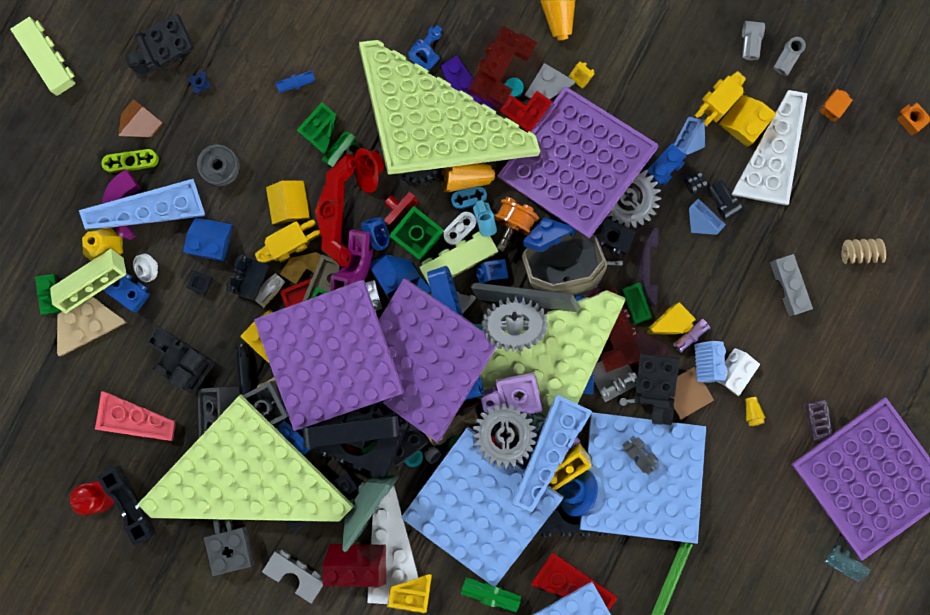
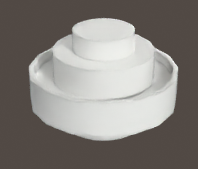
[133,254,158,282]

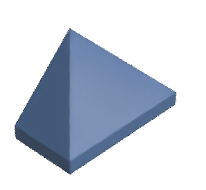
[674,117,705,155]
[689,199,726,235]

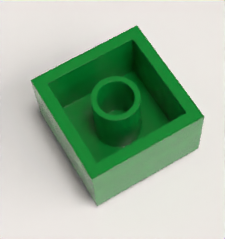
[389,206,444,262]

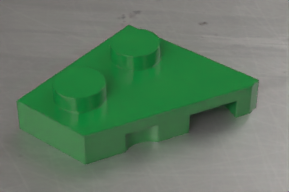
[297,102,337,155]

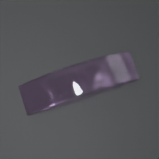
[640,228,659,306]

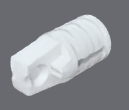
[256,273,285,308]

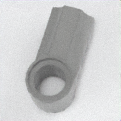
[742,21,765,60]
[773,37,806,76]

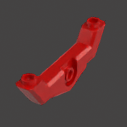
[315,153,357,268]

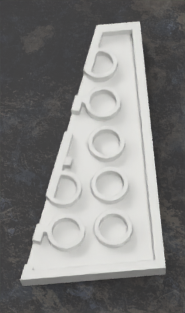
[731,90,807,205]
[367,486,418,604]

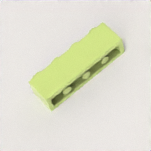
[11,17,76,96]
[420,231,498,286]
[50,249,126,313]

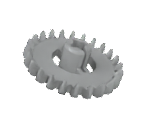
[606,170,661,228]
[482,297,548,352]
[472,403,537,469]

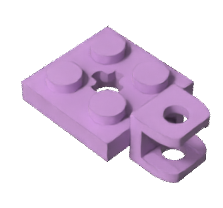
[481,372,543,414]

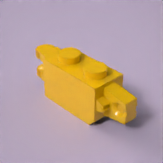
[694,71,746,126]
[255,220,320,263]

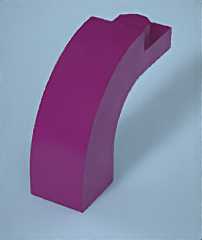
[102,169,141,240]
[330,229,373,292]

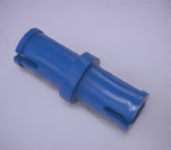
[276,70,316,93]

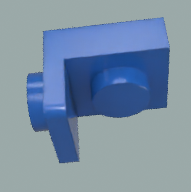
[476,259,508,284]

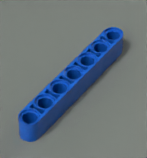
[427,266,484,400]

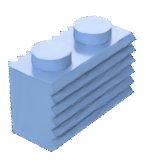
[694,341,727,383]

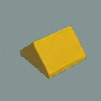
[266,181,310,225]

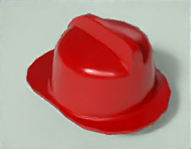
[355,148,384,193]
[70,481,114,515]

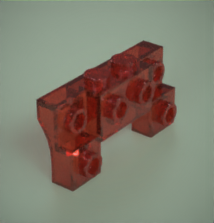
[467,25,537,108]
[588,287,641,373]

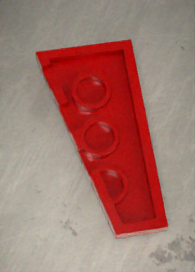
[531,552,617,610]

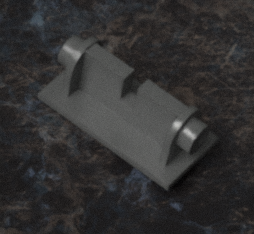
[622,435,659,475]

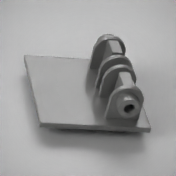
[591,351,637,402]

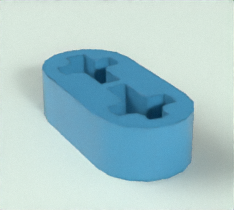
[451,187,487,209]

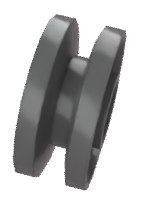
[197,144,240,186]

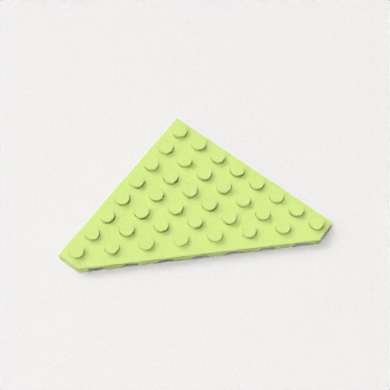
[359,40,540,175]
[476,290,625,426]
[138,395,354,521]

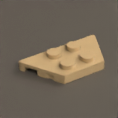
[57,297,127,356]

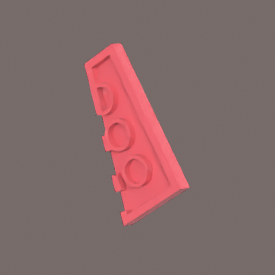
[95,391,176,441]

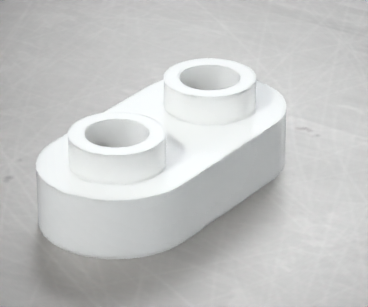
[444,212,476,245]

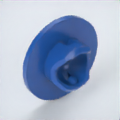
[558,470,598,517]

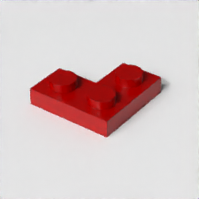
[499,90,553,132]

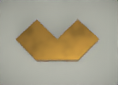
[280,252,321,284]

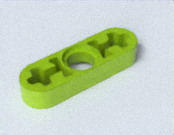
[102,149,159,173]

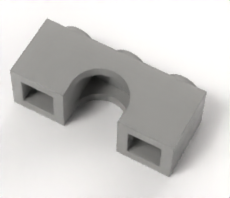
[770,254,813,316]
[262,549,323,604]

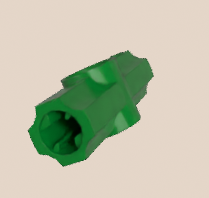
[461,577,521,612]

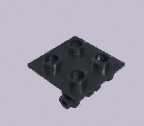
[226,254,269,301]

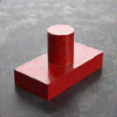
[384,192,419,230]

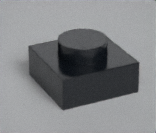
[186,270,213,296]

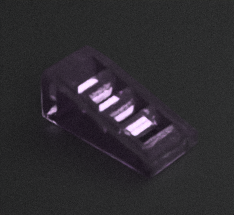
[804,400,832,441]

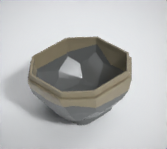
[522,231,607,297]

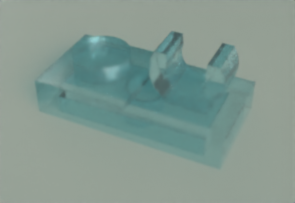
[824,545,870,582]

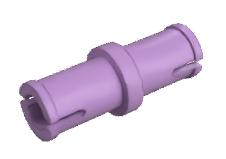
[673,319,710,353]

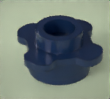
[188,71,210,93]

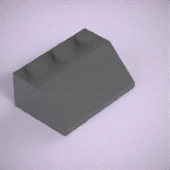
[197,387,240,438]

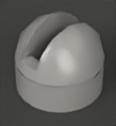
[424,447,441,464]

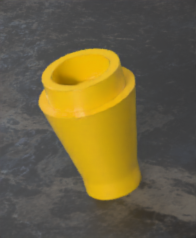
[745,397,765,426]

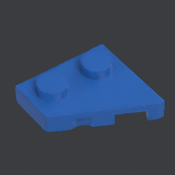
[523,217,576,252]

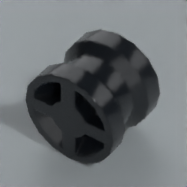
[685,171,708,195]

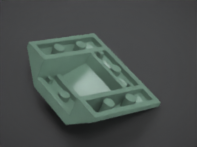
[342,474,400,552]

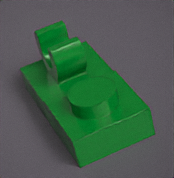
[321,131,359,167]
[35,274,62,315]

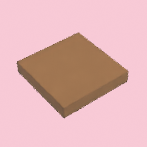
[669,367,714,419]

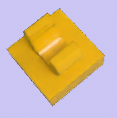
[568,62,594,89]

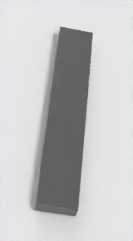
[471,283,580,312]

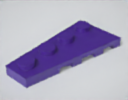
[441,56,498,115]

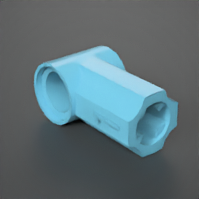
[473,200,497,236]

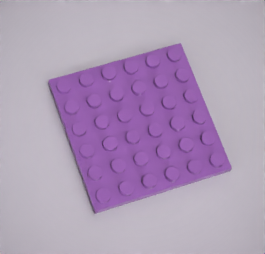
[497,86,659,239]
[379,279,497,442]
[254,280,404,431]
[791,398,930,561]

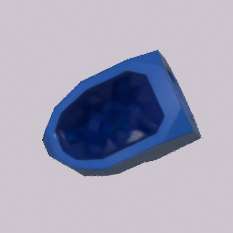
[361,218,389,251]

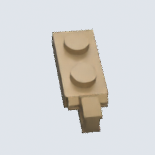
[427,409,479,446]

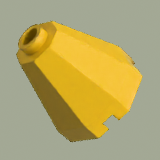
[82,227,123,261]

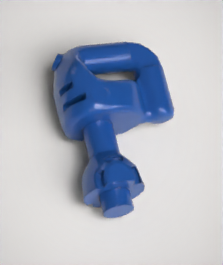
[408,25,442,70]

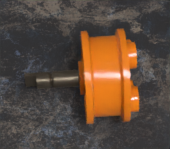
[494,197,539,251]

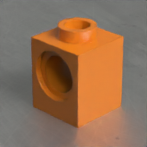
[819,89,853,122]
[897,103,930,136]

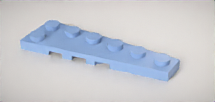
[79,179,205,230]
[512,395,592,513]

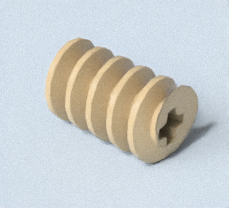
[841,238,886,264]

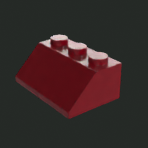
[323,544,386,587]

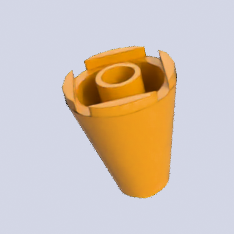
[540,0,575,40]
[441,163,495,192]

